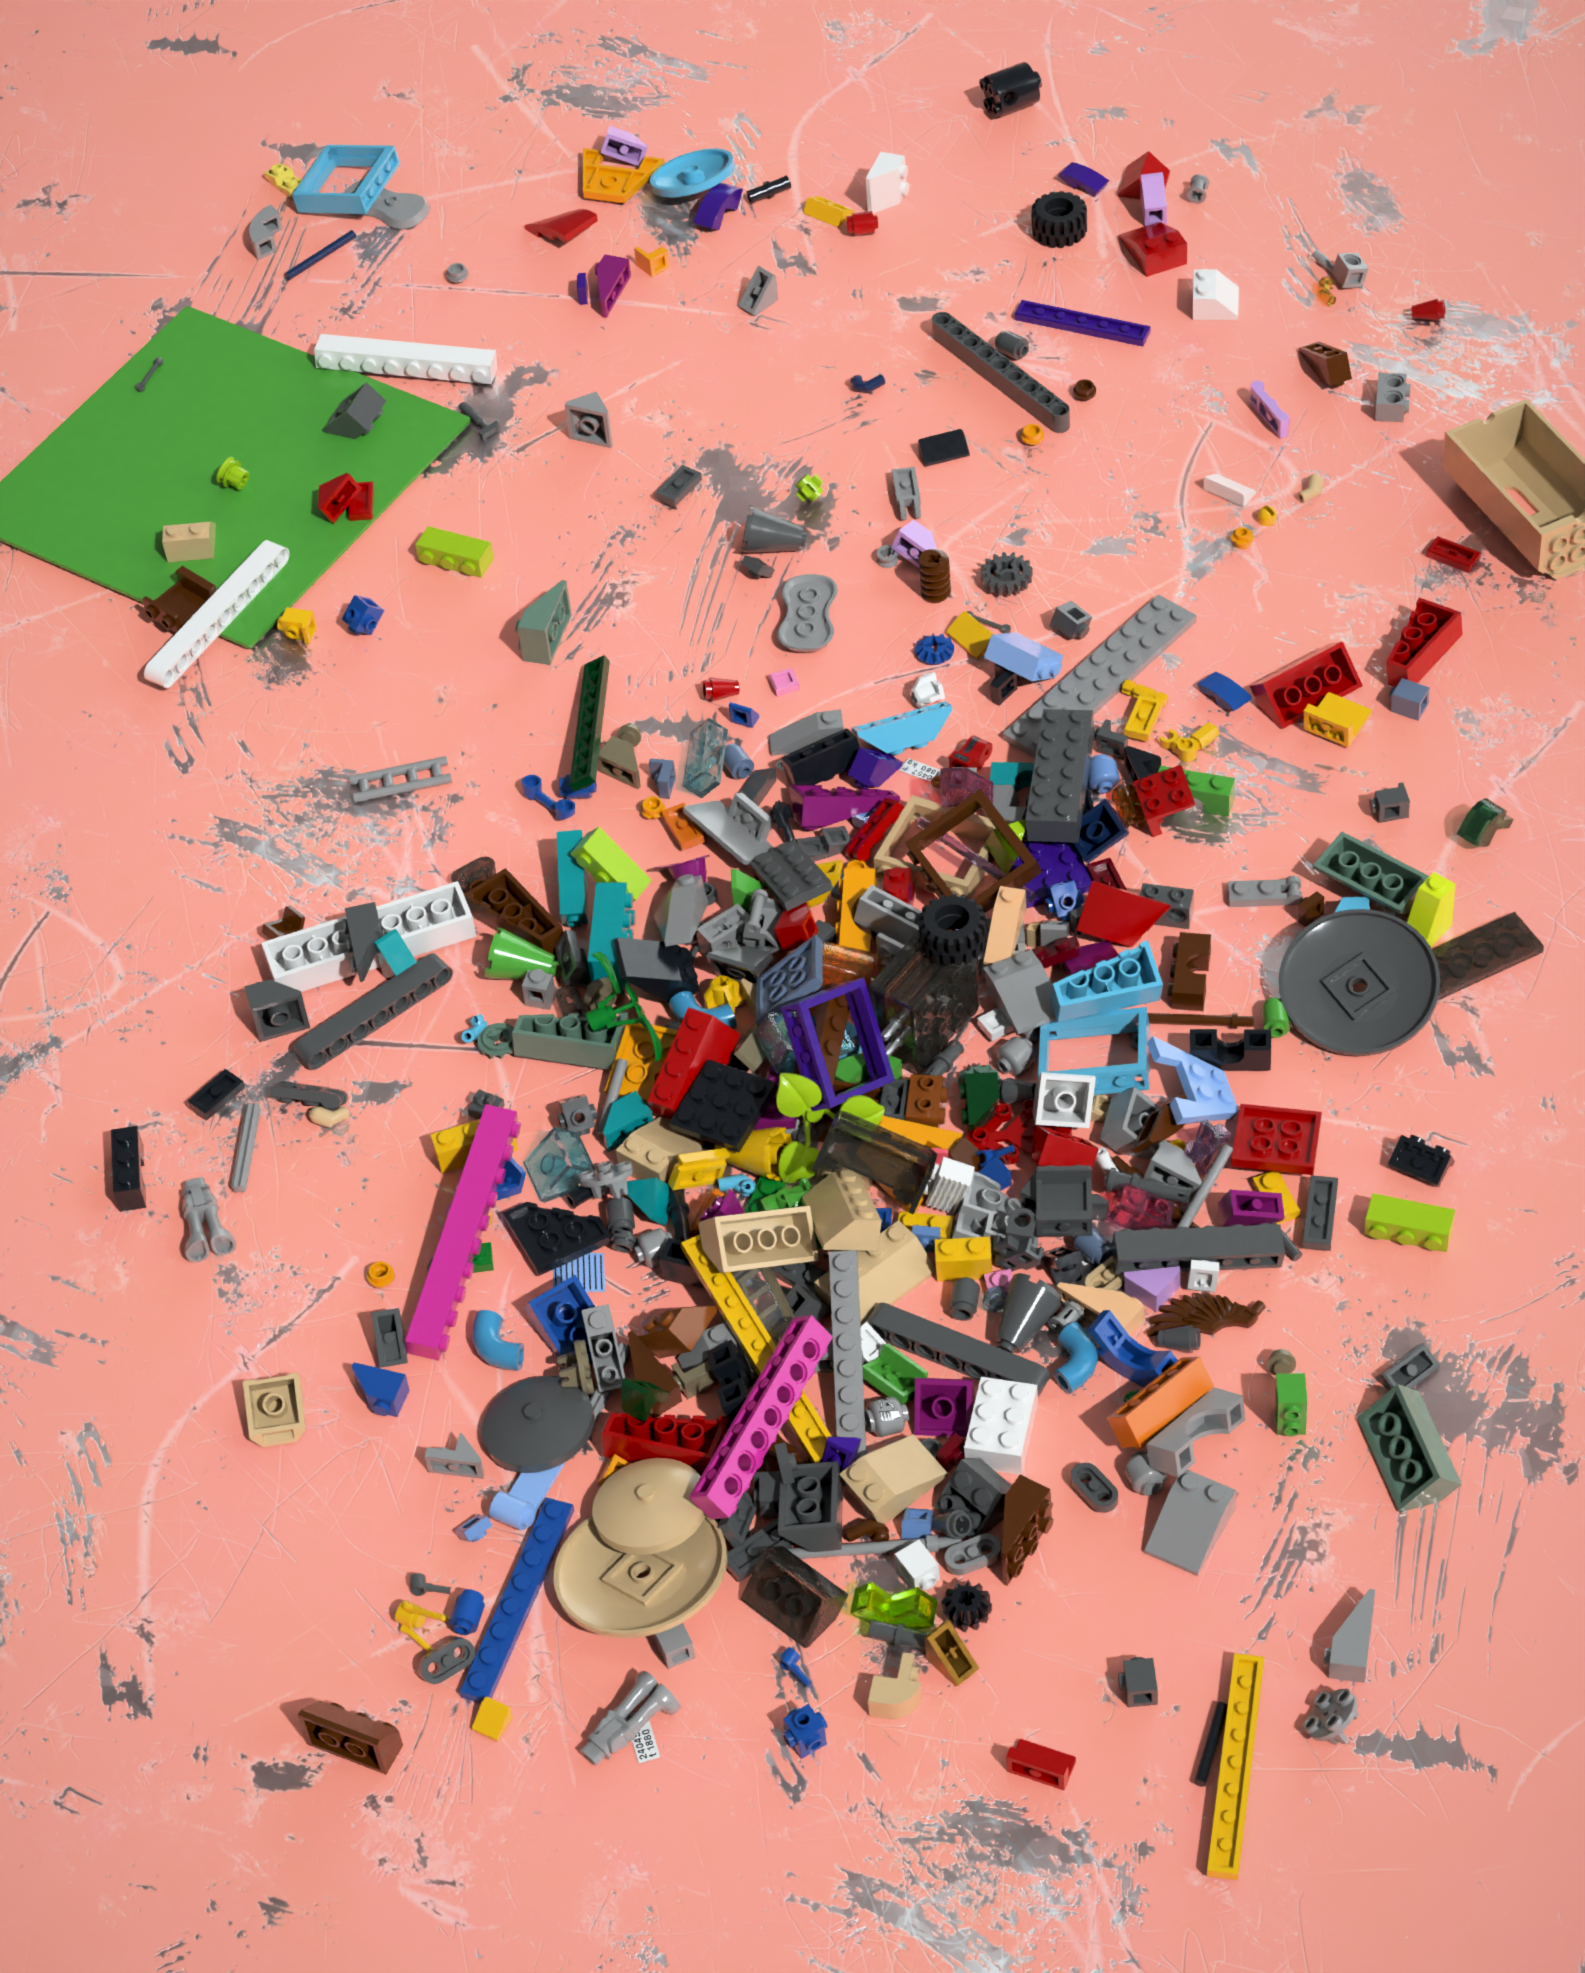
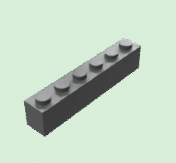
[1111,1223,1285,1275]

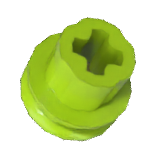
[216,457,250,490]

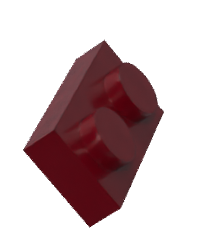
[1086,858,1127,891]
[1032,936,1080,969]

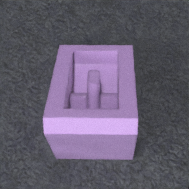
[1124,1266,1180,1313]

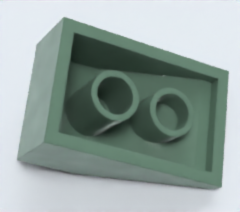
[515,580,572,665]

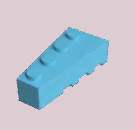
[1050,940,1163,1022]

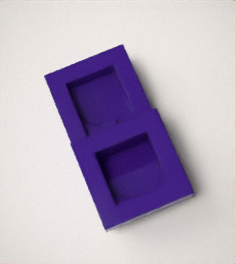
[1058,162,1109,198]

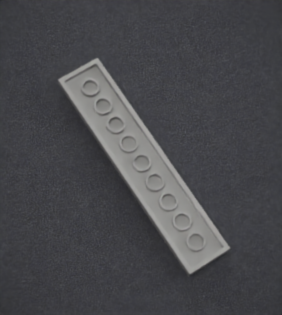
[1003,594,1197,758]

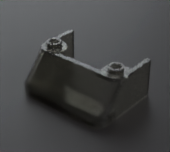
[812,1111,937,1214]

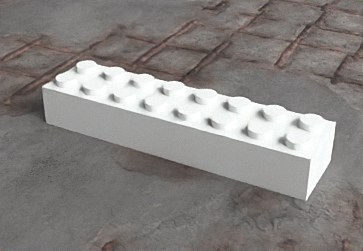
[261,881,477,992]

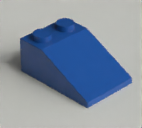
[524,1275,595,1365]

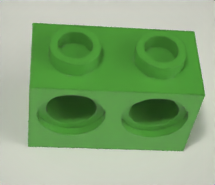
[1275,1373,1307,1437]

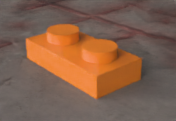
[661,802,705,851]

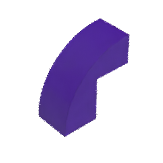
[693,183,743,230]

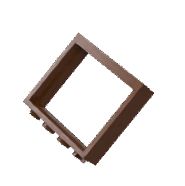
[905,788,1042,913]

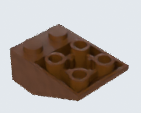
[1002,1474,1054,1586]

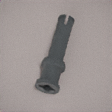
[1106,1167,1192,1205]

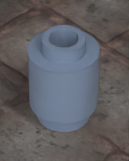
[721,743,754,779]
[1074,1227,1112,1266]

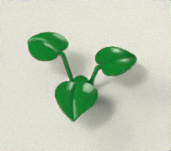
[585,952,663,1062]

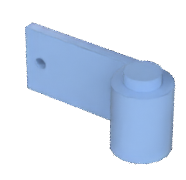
[489,1463,565,1530]

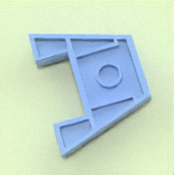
[1147,1036,1239,1125]

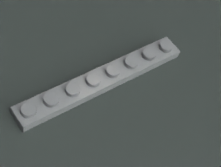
[829,1250,867,1460]

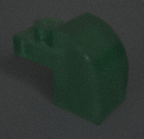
[1457,798,1514,847]

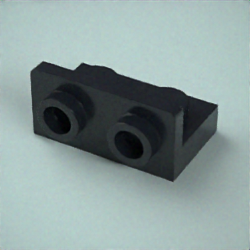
[1388,1134,1455,1187]

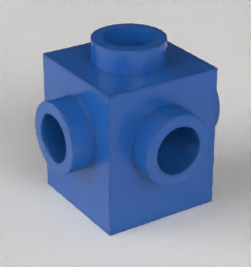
[342,595,385,635]
[1044,880,1084,921]
[782,1704,828,1759]

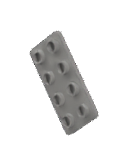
[683,792,776,865]

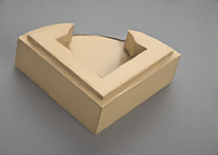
[1026,922,1041,948]

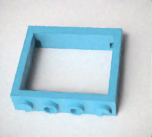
[292,145,401,214]
[1038,1007,1150,1095]

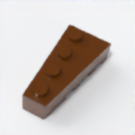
[464,868,564,955]

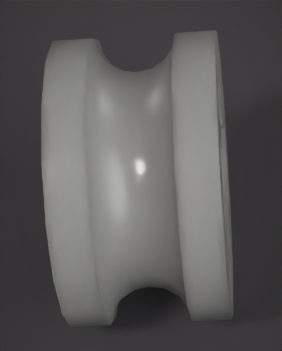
[877,545,898,568]

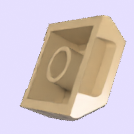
[243,1372,306,1447]

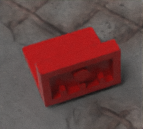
[1133,765,1195,837]

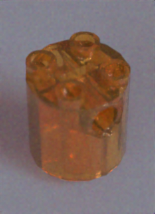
[821,941,878,993]

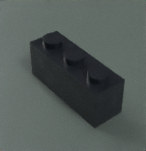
[780,728,860,785]

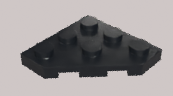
[503,1202,612,1276]

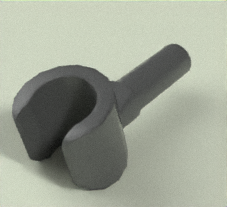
[410,1573,451,1596]

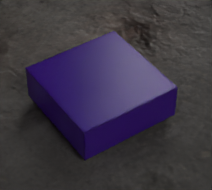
[577,273,588,305]

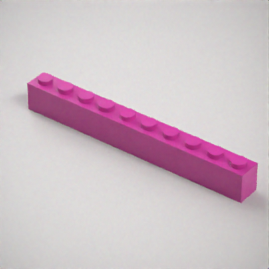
[405,1104,521,1361]

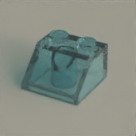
[523,1127,595,1203]

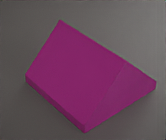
[914,1378,974,1437]

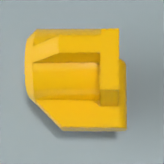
[703,975,747,1014]

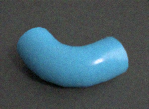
[669,991,737,1029]
[472,1310,524,1371]
[1054,1322,1098,1394]

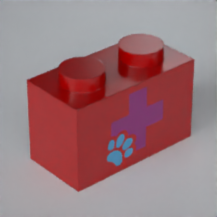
[882,867,915,906]

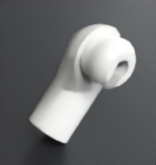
[1096,1147,1119,1187]

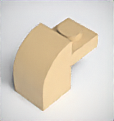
[868,1653,922,1719]

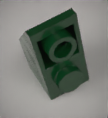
[959,1072,999,1133]

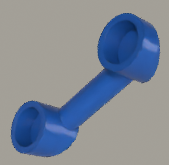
[522,775,575,820]

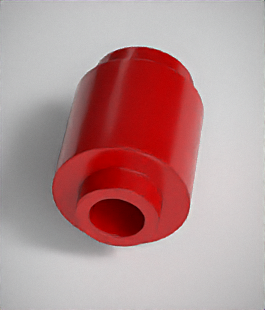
[846,211,879,236]

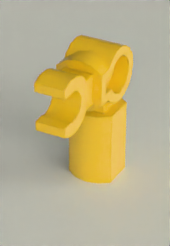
[1160,722,1219,762]

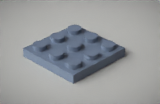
[756,934,823,1028]

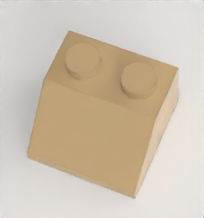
[162,522,216,562]

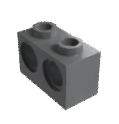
[1140,883,1194,929]

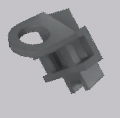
[993,1208,1044,1272]

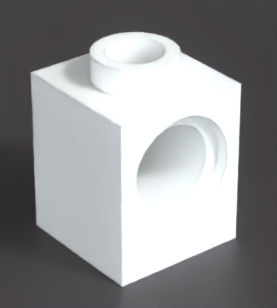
[895,1540,940,1594]

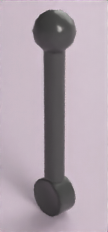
[136,357,163,392]
[967,611,1011,633]

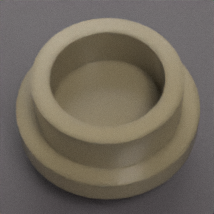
[617,723,642,747]
[1267,1349,1296,1375]

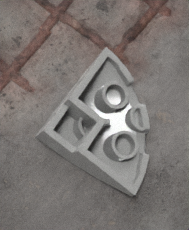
[950,1171,1038,1255]

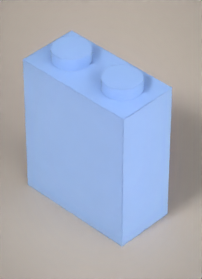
[984,632,1064,681]

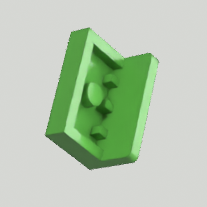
[863,1343,928,1405]

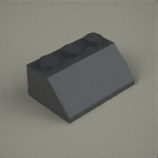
[778,1461,843,1552]

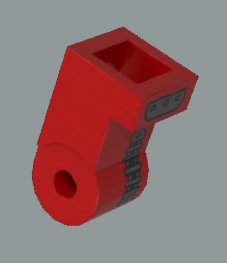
[949,735,993,774]

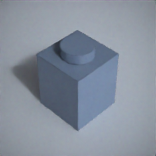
[1389,678,1430,721]

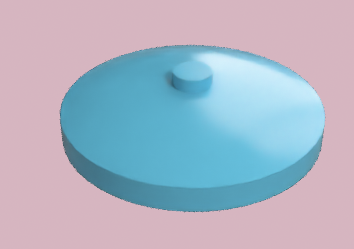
[650,148,735,198]

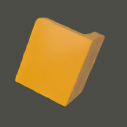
[634,247,669,277]

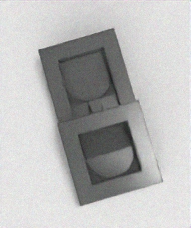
[795,826,851,862]

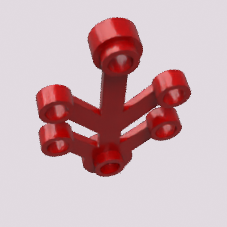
[967,1100,1072,1164]

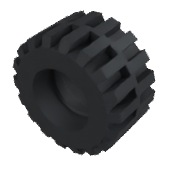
[1031,191,1087,248]
[918,894,987,966]

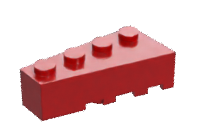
[1386,598,1463,687]
[602,1413,730,1476]

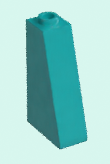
[556,830,588,927]

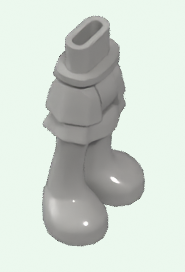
[182,1177,236,1263]
[580,1670,681,1766]

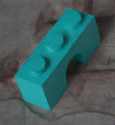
[990,762,1034,794]

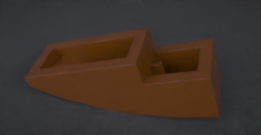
[1132,1093,1187,1154]

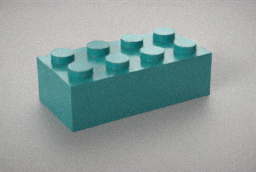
[587,882,636,995]

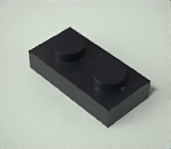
[187,1069,245,1120]

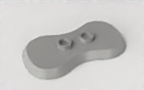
[344,180,430,229]
[777,574,838,652]

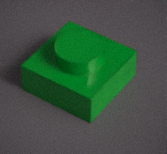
[472,1242,494,1273]

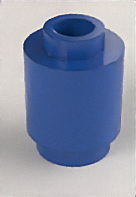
[559,774,597,799]
[449,1589,485,1635]

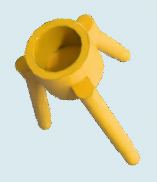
[395,1600,450,1653]

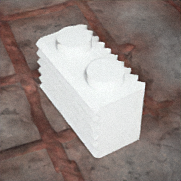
[923,1156,975,1215]

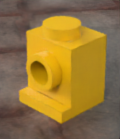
[277,607,317,645]

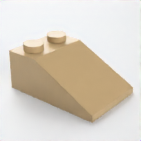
[616,1116,707,1184]
[839,1434,948,1524]

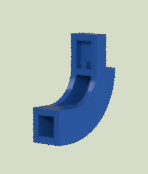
[1087,1310,1178,1387]

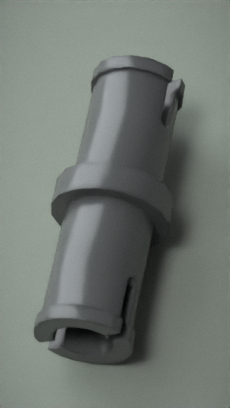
[921,1040,964,1076]
[868,1619,930,1651]

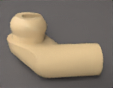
[1297,474,1324,503]

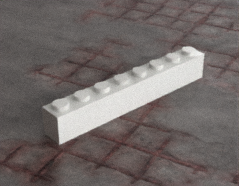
[314,334,498,384]

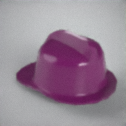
[653,855,710,882]

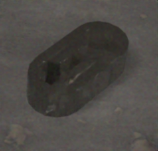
[451,856,497,893]
[556,986,586,1018]

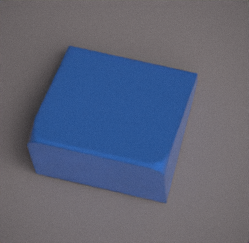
[729,702,760,728]
[978,1156,1012,1191]

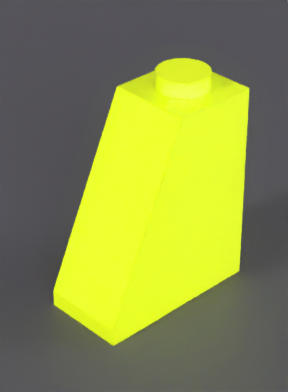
[1407,872,1456,947]

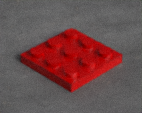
[1231,1104,1322,1175]

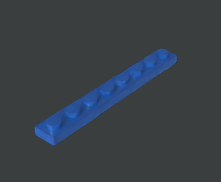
[460,1497,575,1703]

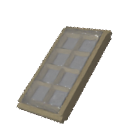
[712,1267,795,1385]

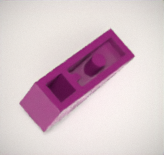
[595,254,631,318]

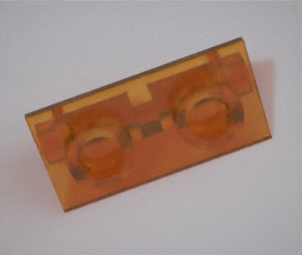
[1112,778,1146,828]

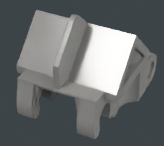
[743,889,784,954]

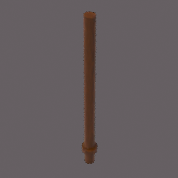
[1148,1013,1254,1029]

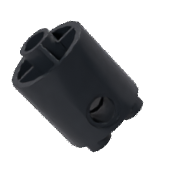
[979,62,1042,117]

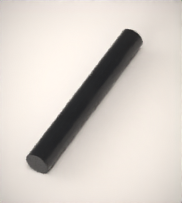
[1194,1702,1228,1787]

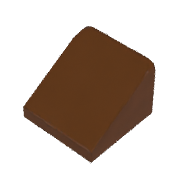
[948,1137,985,1172]

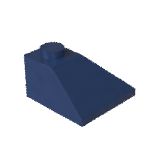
[1073,799,1129,864]

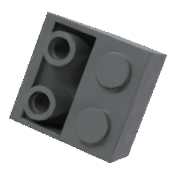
[934,1458,1012,1538]

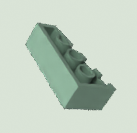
[512,1012,629,1070]

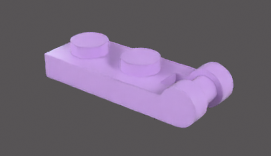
[1250,380,1290,439]

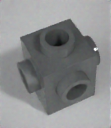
[557,1094,598,1137]

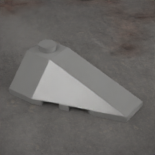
[654,874,708,946]

